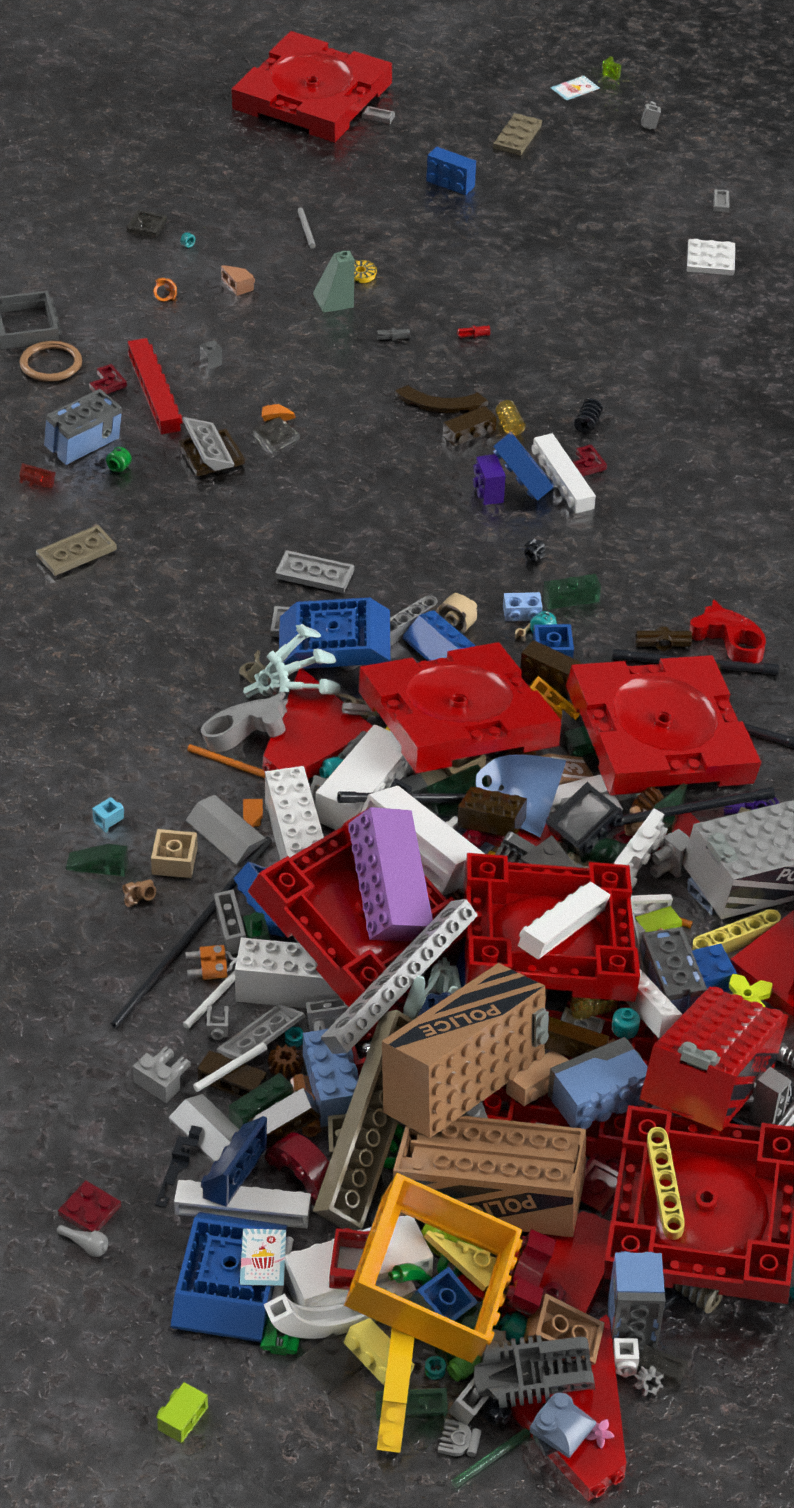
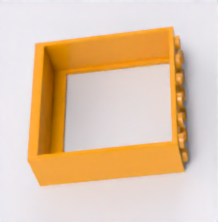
[344,1173,523,1363]

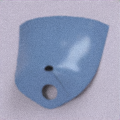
[475,755,566,837]

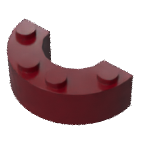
[265,1133,330,1206]
[503,1229,556,1316]

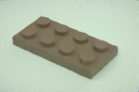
[493,113,542,155]
[36,525,117,576]

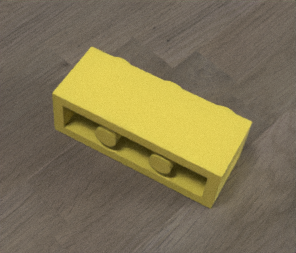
[343,1318,415,1386]

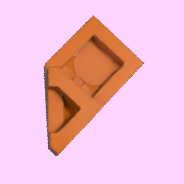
[262,404,296,422]
[243,799,263,828]

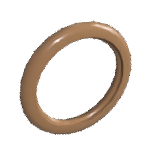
[19,341,82,382]

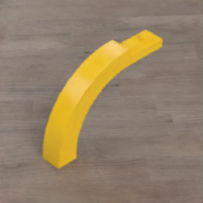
[377,1328,414,1453]

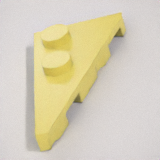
[424,1230,496,1291]

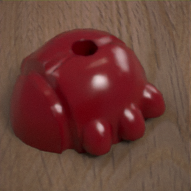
[542,1282,567,1302]

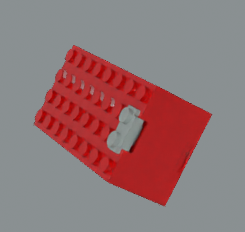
[640,987,789,1131]

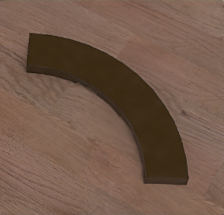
[395,385,488,413]

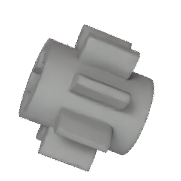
[634,1365,663,1396]

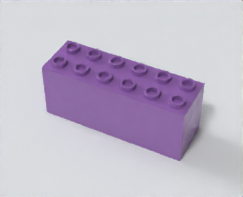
[348,807,433,942]

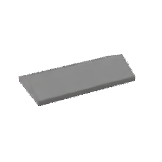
[182,417,234,471]
[186,795,266,866]
[217,1004,306,1060]
[169,1094,240,1163]

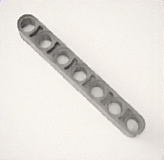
[341,596,438,670]

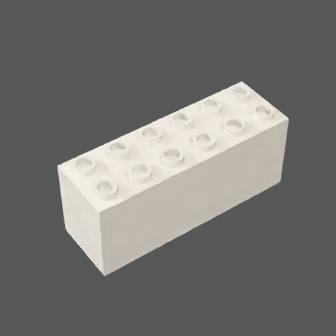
[315,725,413,830]
[265,766,324,860]
[361,786,484,895]
[235,938,340,1008]
[285,1215,433,1307]

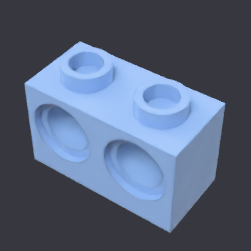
[503,592,542,621]

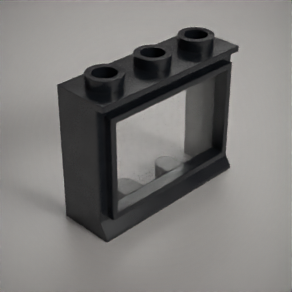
[546,781,624,857]

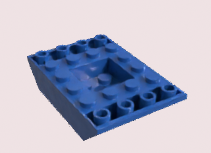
[279,597,391,669]
[171,1212,288,1342]

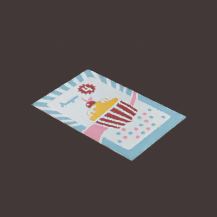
[550,76,600,100]
[240,1229,286,1286]

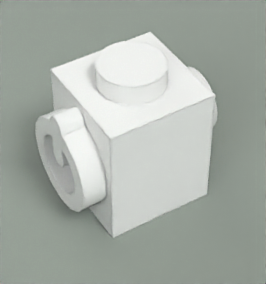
[613,1338,639,1378]

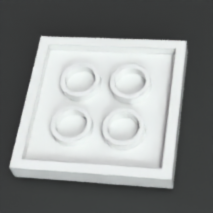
[687,239,735,275]

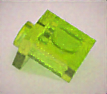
[602,56,621,80]

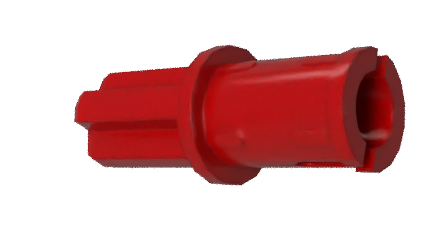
[457,325,490,338]

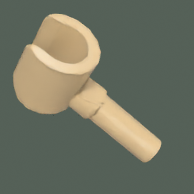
[515,624,531,642]

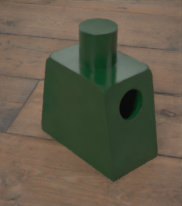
[243,912,270,940]

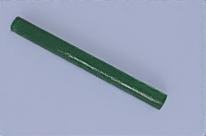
[451,1428,531,1488]

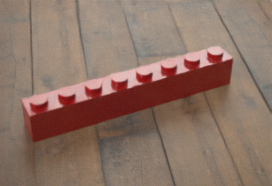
[128,338,183,435]

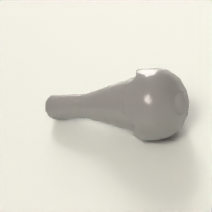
[57,1225,108,1257]

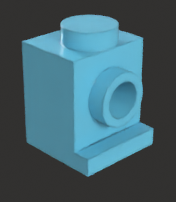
[92,797,124,833]

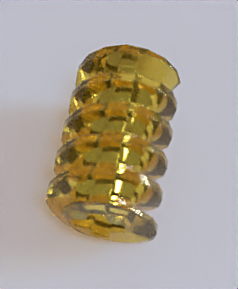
[496,400,526,436]
[570,997,618,1021]

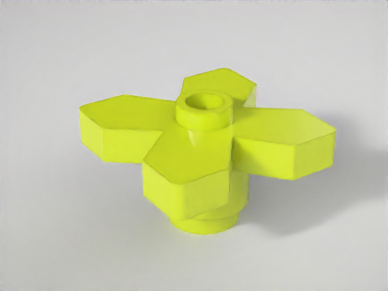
[729,974,772,1007]

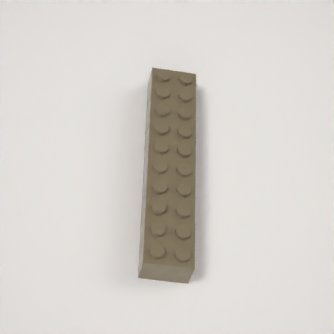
[313,1010,412,1230]

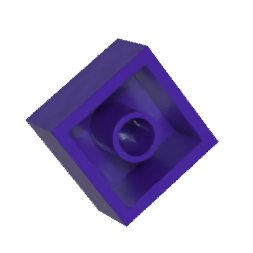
[473,454,506,505]

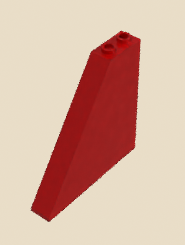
[262,668,372,780]
[730,910,794,1023]
[458,1211,611,1318]
[508,1314,626,1501]

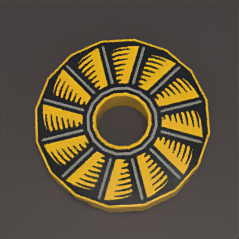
[354,260,377,283]

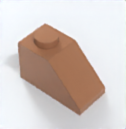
[221,265,255,296]

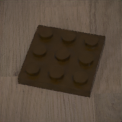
[178,429,245,476]

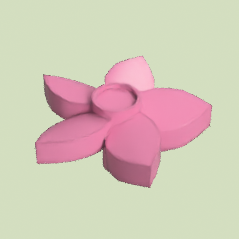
[586,1419,615,1448]

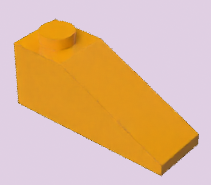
[529,676,580,720]

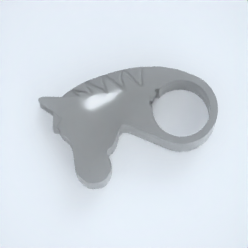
[201,692,288,752]

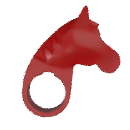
[689,600,766,663]

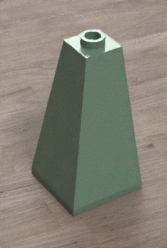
[313,251,355,313]

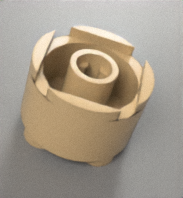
[436,593,477,634]

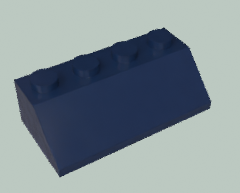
[201,1116,267,1207]

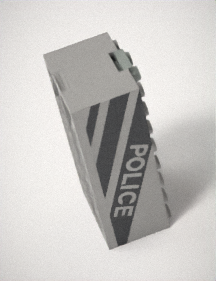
[682,800,794,919]

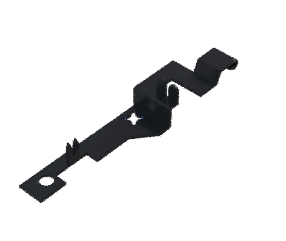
[155,1125,203,1208]

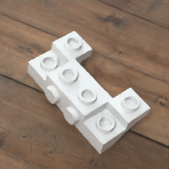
[614,809,668,889]

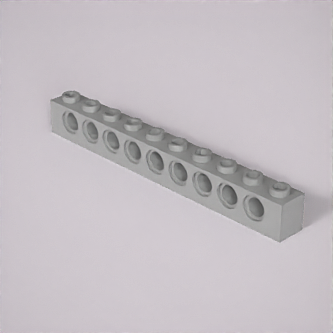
[321,899,478,1054]

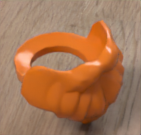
[153,277,177,302]

